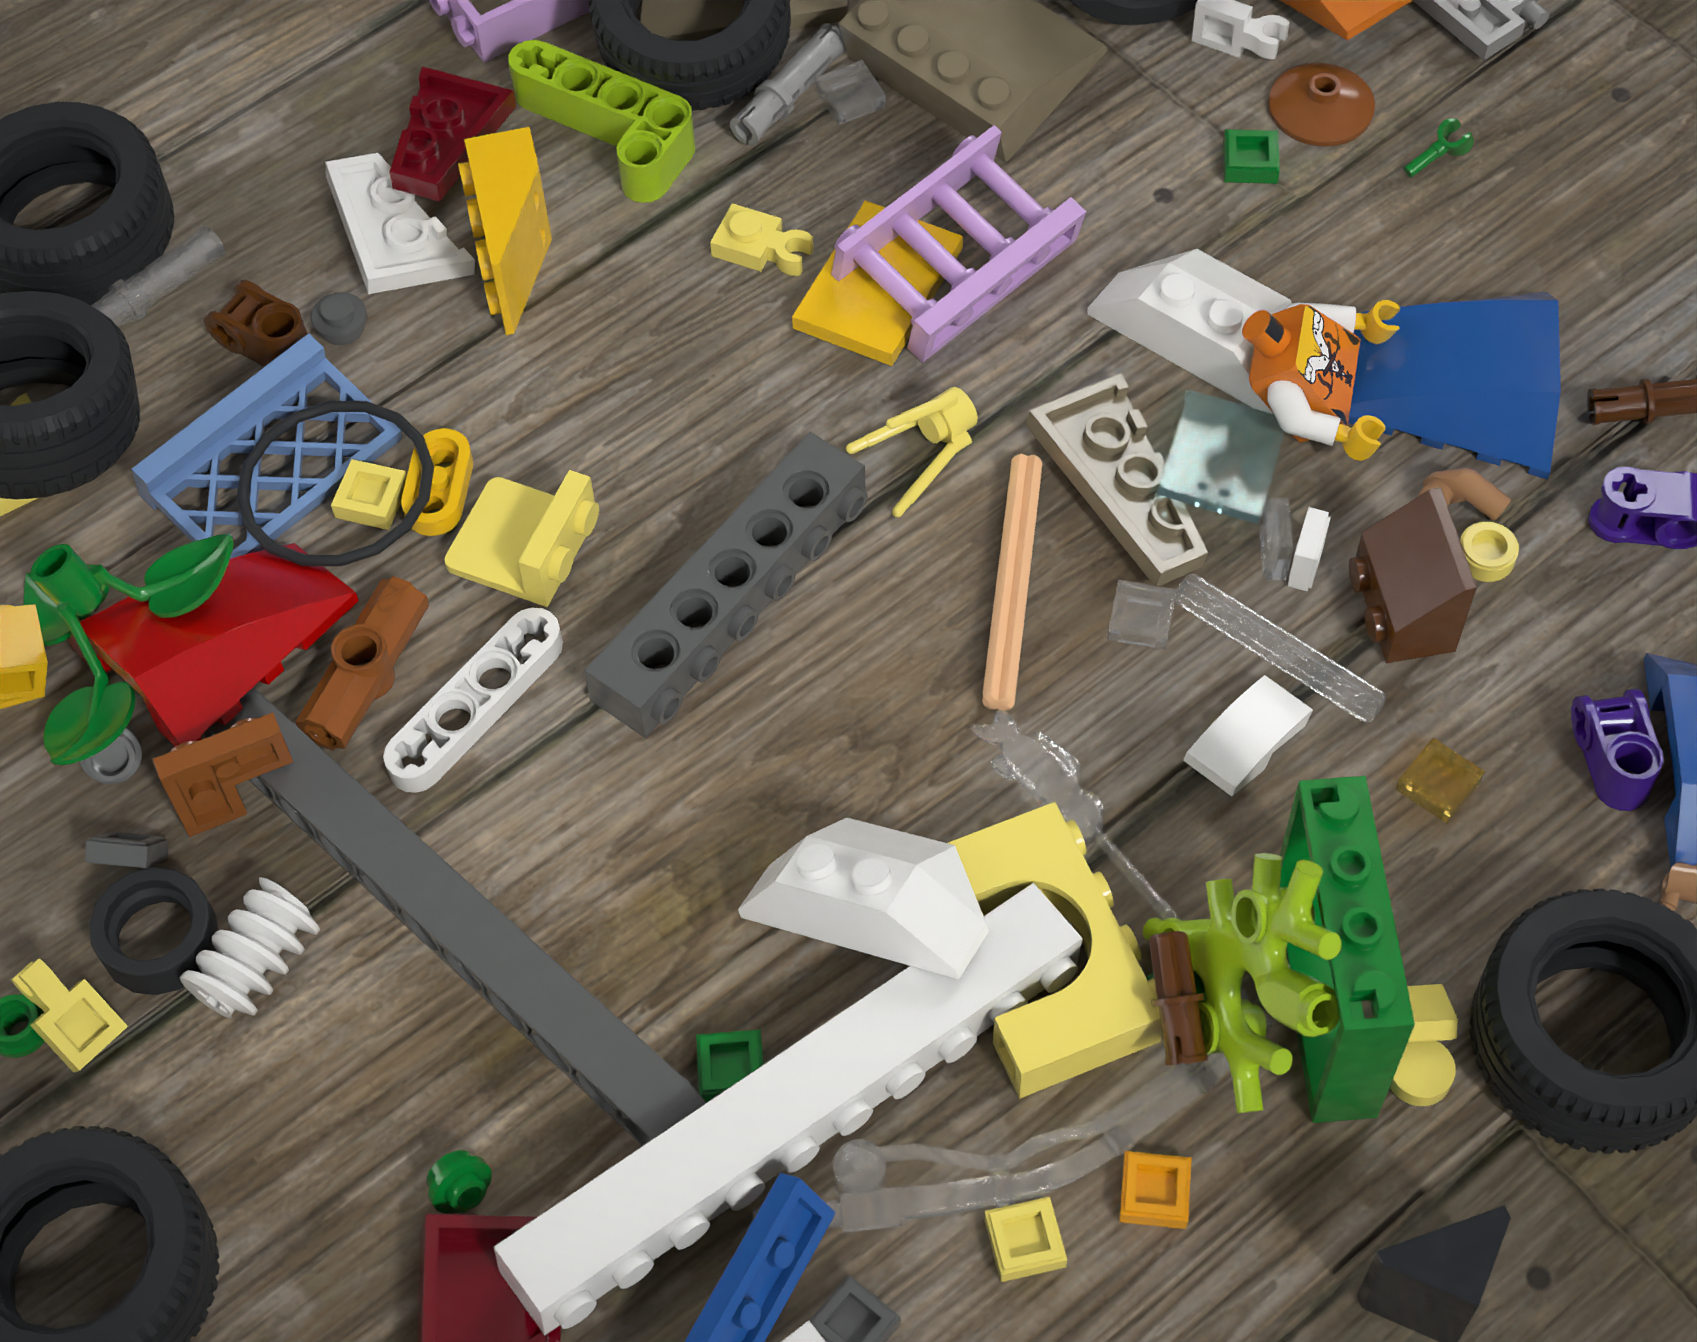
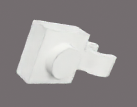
[1192,0,1290,59]

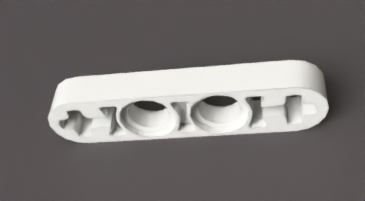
[383,608,563,793]

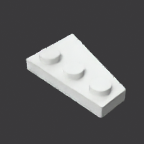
[325,153,475,294]

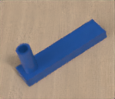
[685,1173,836,1342]

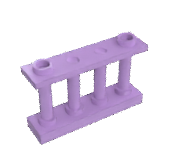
[831,125,1086,363]

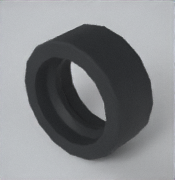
[89,867,219,995]

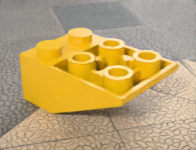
[458,127,552,335]

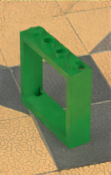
[1280,775,1415,1123]

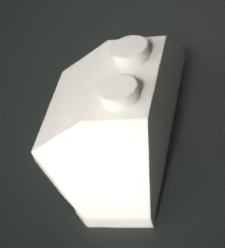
[1087,249,1292,420]
[738,818,989,980]

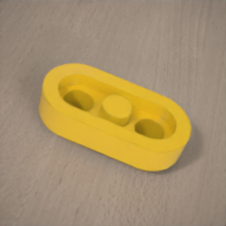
[401,428,473,536]

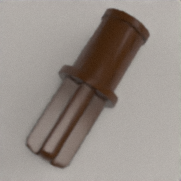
[1587,378,1697,426]
[1149,931,1208,1066]

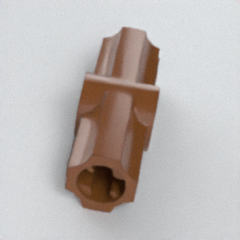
[295,576,429,751]

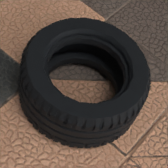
[588,0,791,111]
[0,102,175,306]
[0,291,140,500]
[1469,888,1697,1154]
[0,1126,220,1342]

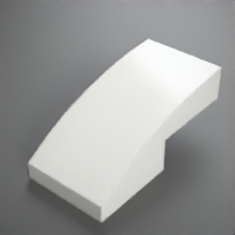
[1183,675,1313,796]

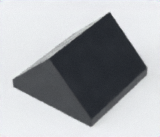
[1356,1205,1511,1342]

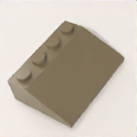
[838,0,1107,163]

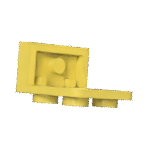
[445,470,599,607]

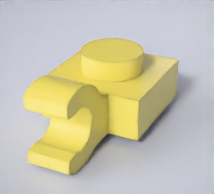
[11,958,128,1072]

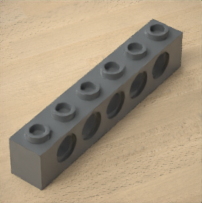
[584,432,868,738]

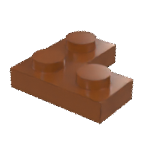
[152,712,293,837]

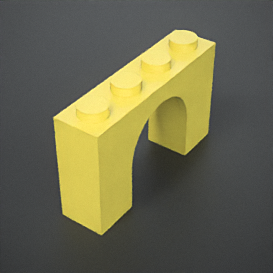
[948,802,1162,1099]

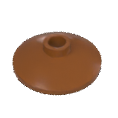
[1268,63,1375,146]

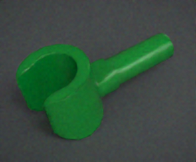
[1403,118,1474,178]

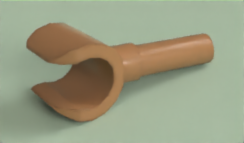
[1659,862,1697,911]

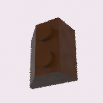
[1349,487,1477,664]

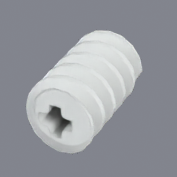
[180,877,320,1019]

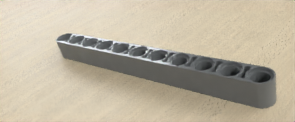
[203,688,706,1146]

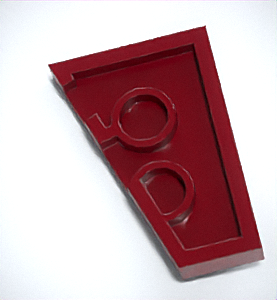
[389,66,516,202]

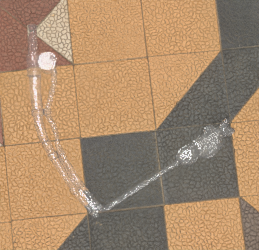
[753,709,1272,1233]

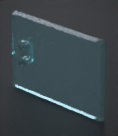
[1157,390,1284,524]

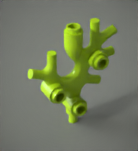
[1143,853,1342,1113]

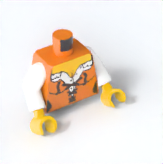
[1242,300,1400,461]

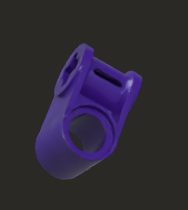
[1588,466,1697,549]
[1571,689,1664,811]

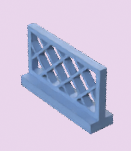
[131,333,402,559]

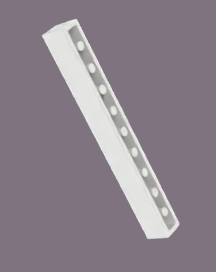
[494,883,1083,1335]

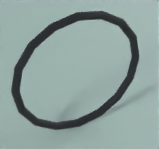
[236,401,434,566]

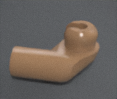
[1419,468,1511,521]

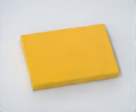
[792,200,963,366]

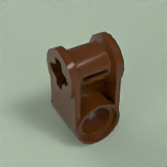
[203,280,308,367]

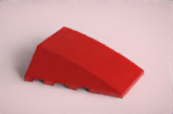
[69,543,359,747]

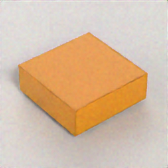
[1119,1151,1192,1229]

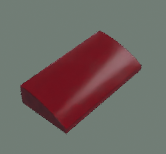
[418,1214,561,1342]

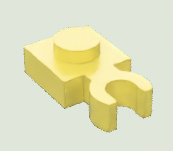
[710,203,814,276]

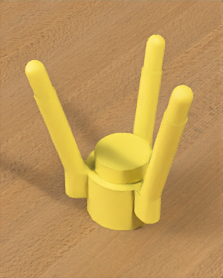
[846,387,978,517]

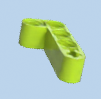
[508,40,696,203]

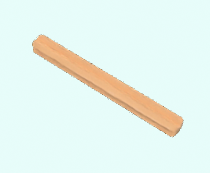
[982,453,1042,711]

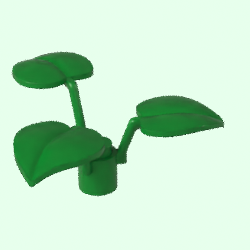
[23,533,234,766]

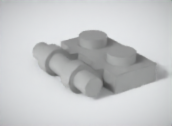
[1413,0,1549,60]

